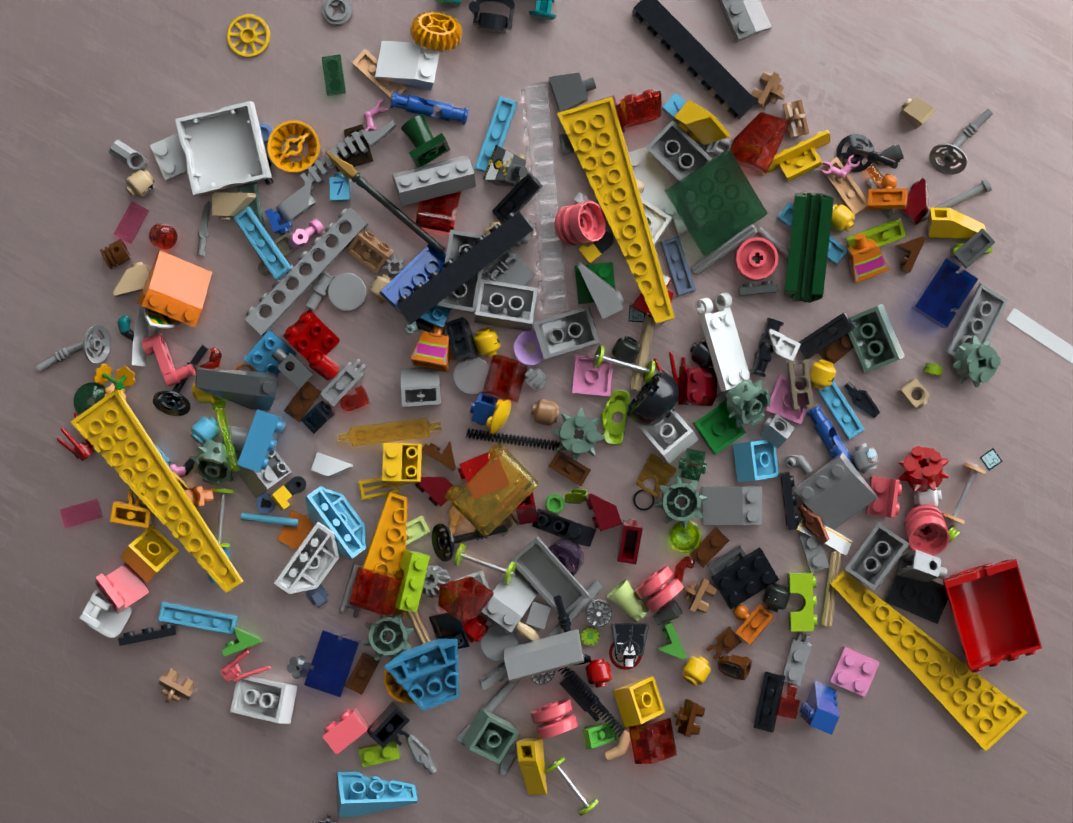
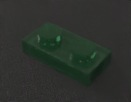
[321,54,346,96]

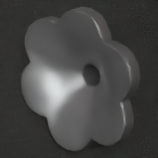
[287,655,311,679]

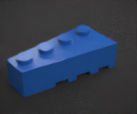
[799,681,839,735]

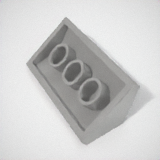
[946,283,1008,358]
[504,629,584,682]

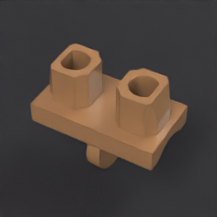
[751,72,785,110]
[782,100,809,138]
[683,577,717,613]
[159,669,194,704]

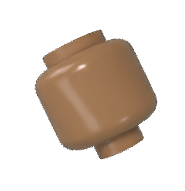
[531,399,560,426]

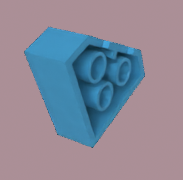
[237,409,286,473]

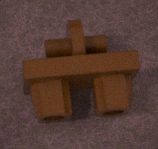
[672,699,705,737]

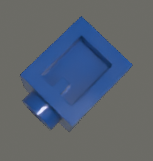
[265,208,293,235]

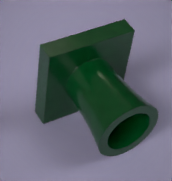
[401,115,450,167]

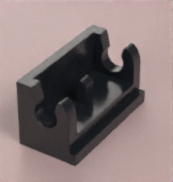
[445,317,478,362]

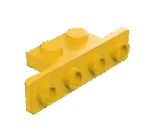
[759,130,831,182]

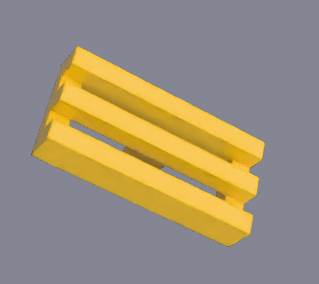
[358,477,400,500]

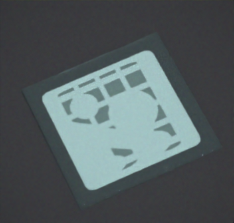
[628,305,646,323]
[980,448,1003,471]

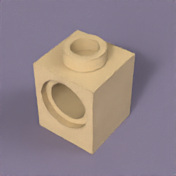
[898,378,930,409]

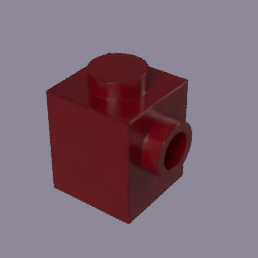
[514,492,538,525]

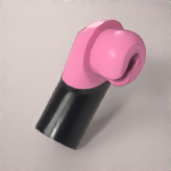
[169,458,195,477]

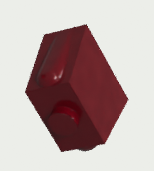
[617,519,643,565]

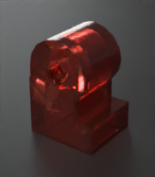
[340,385,371,411]

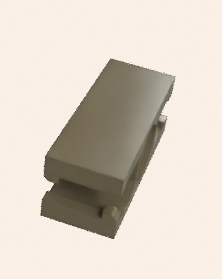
[786,359,814,410]

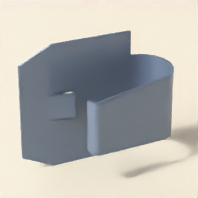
[306,584,329,608]

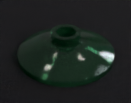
[73,382,106,415]

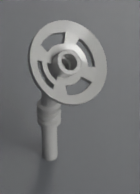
[929,109,993,175]
[36,325,111,372]

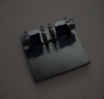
[429,610,470,649]

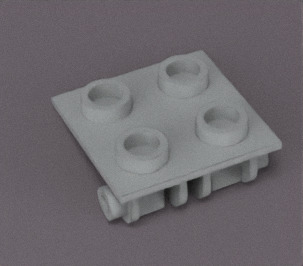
[482,248,536,286]

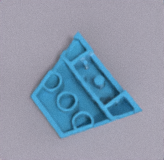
[384,639,459,711]

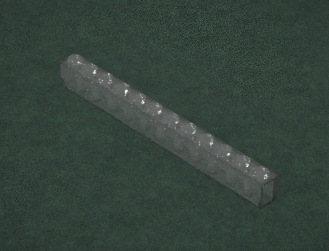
[521,82,568,315]

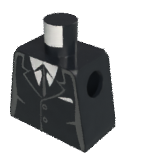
[611,623,649,667]

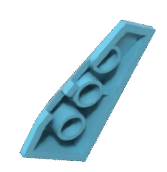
[337,771,418,817]

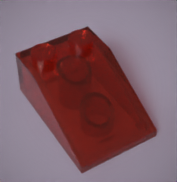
[726,112,791,174]
[416,191,461,233]

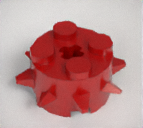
[898,446,949,492]

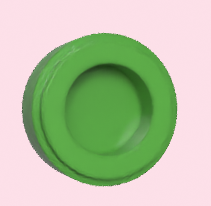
[545,494,564,513]

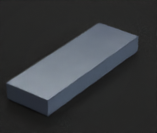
[660,236,696,297]

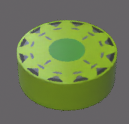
[581,626,600,646]

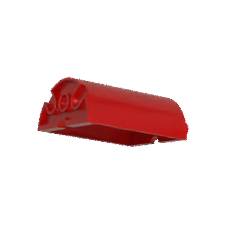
[943,559,1042,673]

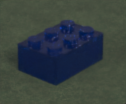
[911,258,978,328]
[304,628,361,697]

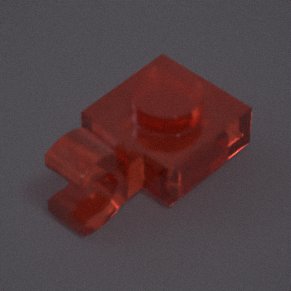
[777,683,800,719]

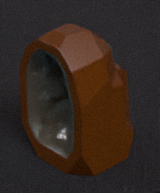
[718,654,752,680]

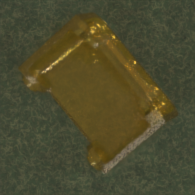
[445,443,538,536]

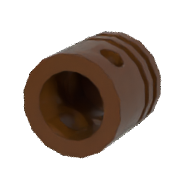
[100,239,132,270]

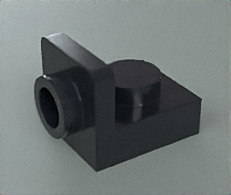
[301,401,335,434]

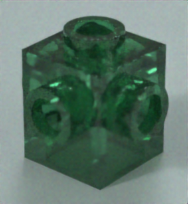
[678,448,707,481]

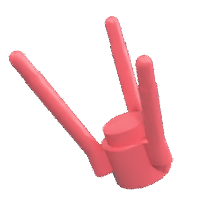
[220,647,271,683]

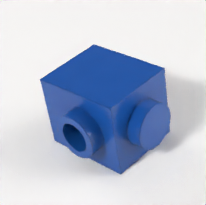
[470,393,498,425]

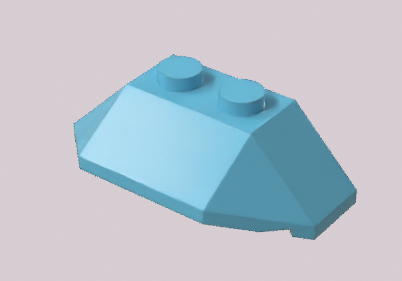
[305,486,366,560]

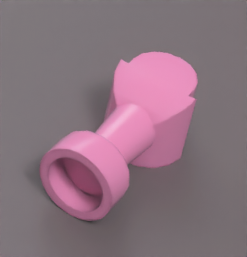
[289,218,324,249]

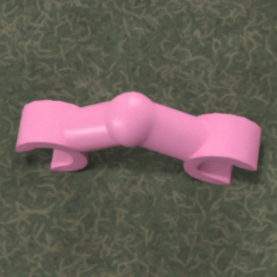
[364,99,389,131]
[820,155,860,179]

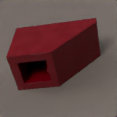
[898,178,929,225]
[415,477,458,507]
[586,493,622,531]

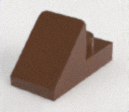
[895,236,926,274]
[422,441,456,471]

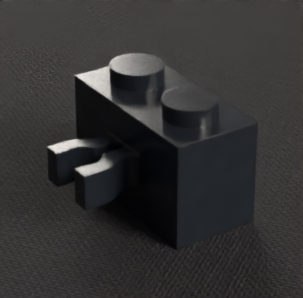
[367,702,410,748]

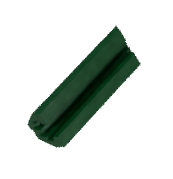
[784,192,834,303]

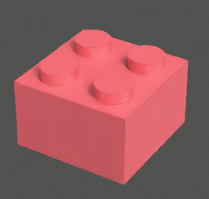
[322,708,369,755]

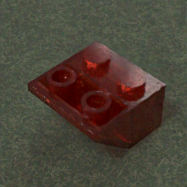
[615,89,662,129]
[482,355,528,403]
[349,567,402,615]
[438,576,494,622]
[629,717,677,764]

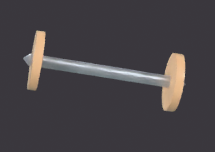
[943,463,986,524]

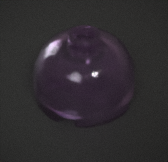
[548,539,584,576]

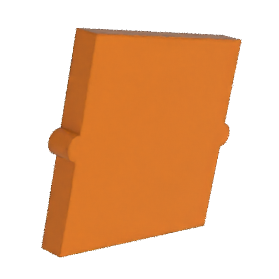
[277,510,314,549]

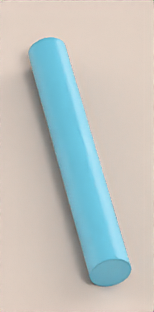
[241,512,299,527]

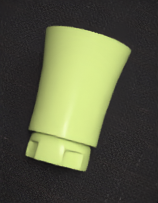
[607,579,649,622]

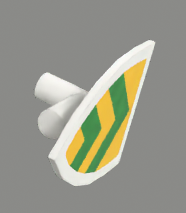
[143,307,182,335]

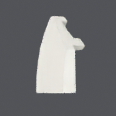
[768,329,801,361]
[311,452,354,477]

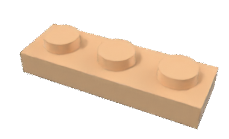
[352,49,408,99]
[821,157,867,215]

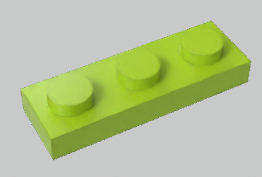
[846,218,906,248]

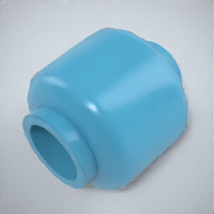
[191,417,220,445]

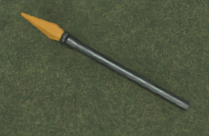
[325,151,445,254]

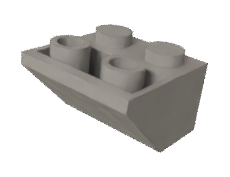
[401,367,441,407]
[235,450,292,499]

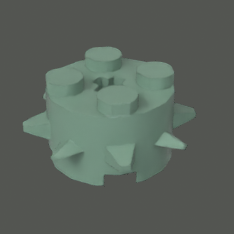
[953,336,1001,387]
[726,379,771,427]
[552,408,605,461]
[189,440,241,485]
[655,475,707,528]
[363,611,415,661]

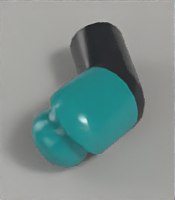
[117,315,134,341]

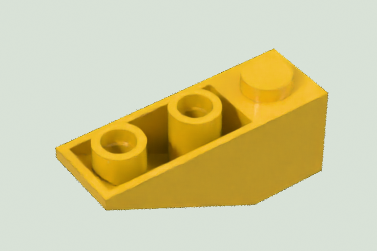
[927,207,985,239]
[516,737,547,795]

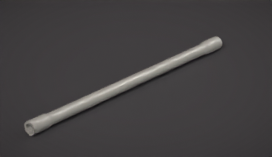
[456,580,604,746]

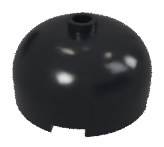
[625,370,679,426]

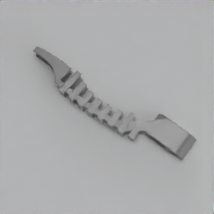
[276,120,397,223]

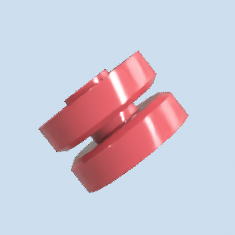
[734,237,778,281]
[635,565,684,613]
[530,699,578,739]

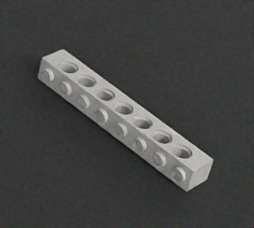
[245,207,368,336]

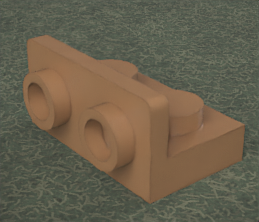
[346,229,394,274]

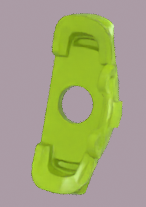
[601,390,630,445]

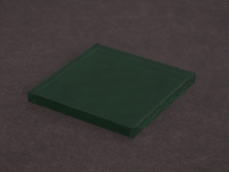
[664,149,768,256]

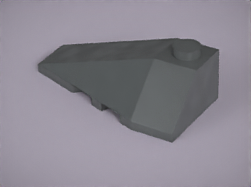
[195,368,278,410]

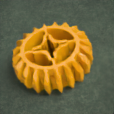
[410,11,463,52]

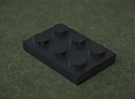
[711,547,779,610]
[884,568,948,624]

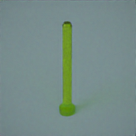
[211,399,239,473]

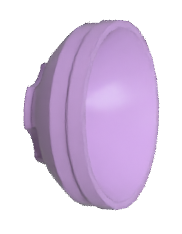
[513,330,544,365]

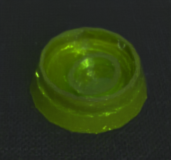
[668,520,702,553]

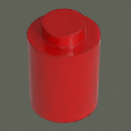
[309,352,339,381]

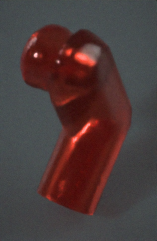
[200,347,222,369]
[673,556,695,583]

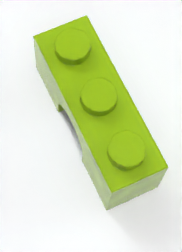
[391,549,430,613]
[787,572,817,632]

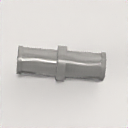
[305,271,334,310]

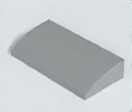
[510,537,589,614]

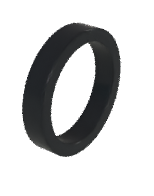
[633,489,655,511]

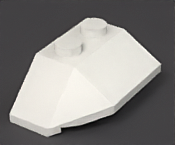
[274,522,340,594]

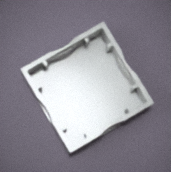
[175,101,272,195]

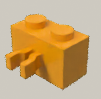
[110,490,154,528]

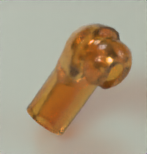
[866,164,890,185]

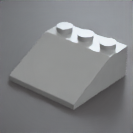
[794,452,878,530]

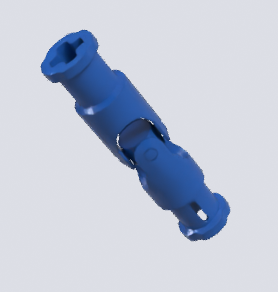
[390,91,468,125]
[806,404,858,471]

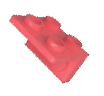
[866,476,902,518]
[95,563,149,614]

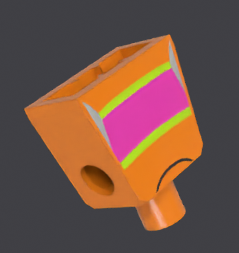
[848,234,890,283]
[411,325,451,372]

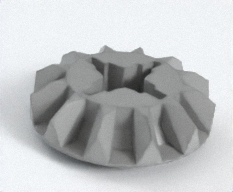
[322,0,353,25]

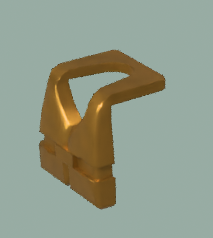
[636,454,677,498]

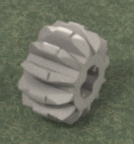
[422,565,451,598]

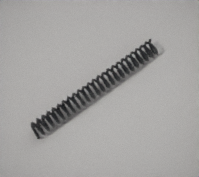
[465,428,561,451]
[558,667,625,737]

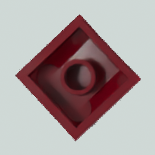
[678,366,717,406]

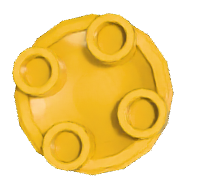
[486,399,511,434]

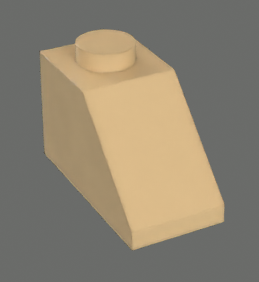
[900,97,936,129]
[212,192,256,220]
[113,262,150,297]

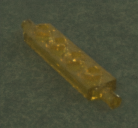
[338,418,442,446]

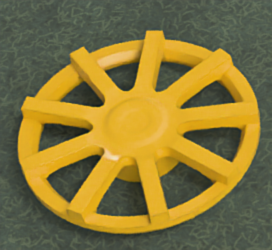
[227,14,270,57]

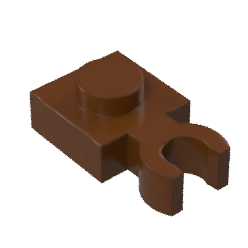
[706,626,742,659]

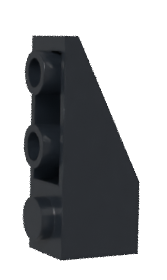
[532,509,596,547]

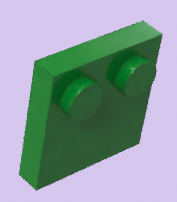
[574,262,616,304]
[693,401,746,455]

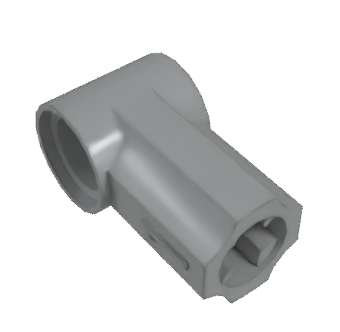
[109,139,148,171]

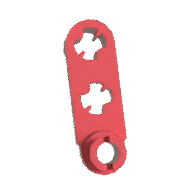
[142,333,195,387]

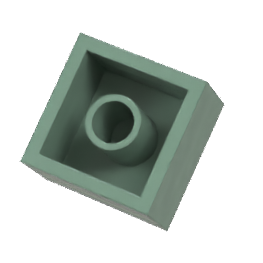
[461,708,519,764]

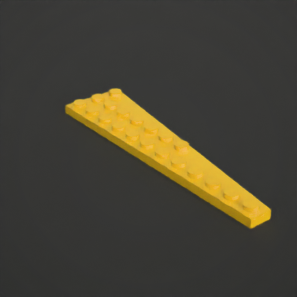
[557,97,675,324]
[70,389,244,593]
[830,570,1028,751]

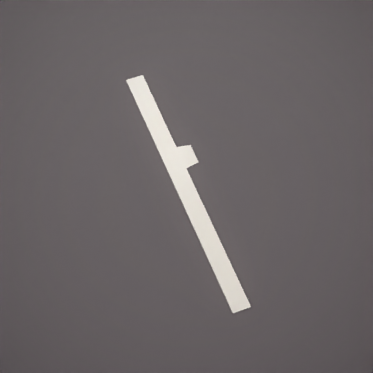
[1006,308,1073,364]

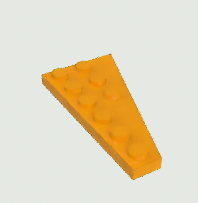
[351,491,407,618]

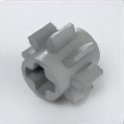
[383,255,406,278]
[524,367,548,391]

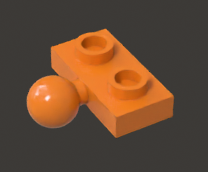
[867,175,908,209]
[733,604,775,646]

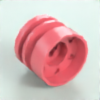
[555,201,606,246]
[904,505,949,556]

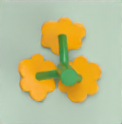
[93,363,135,399]

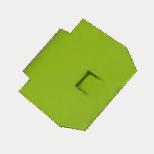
[564,489,587,504]

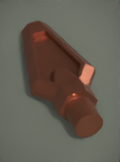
[797,503,830,544]

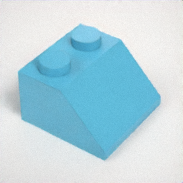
[733,440,779,482]

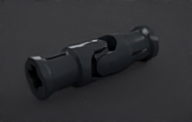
[749,318,784,377]

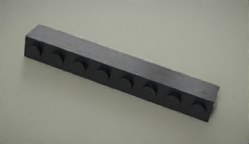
[632,0,758,120]
[395,211,533,325]

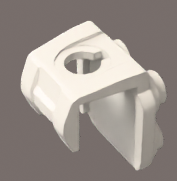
[79,590,132,638]

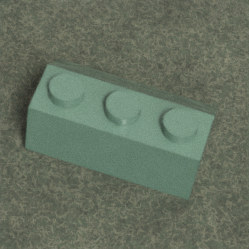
[848,304,905,373]

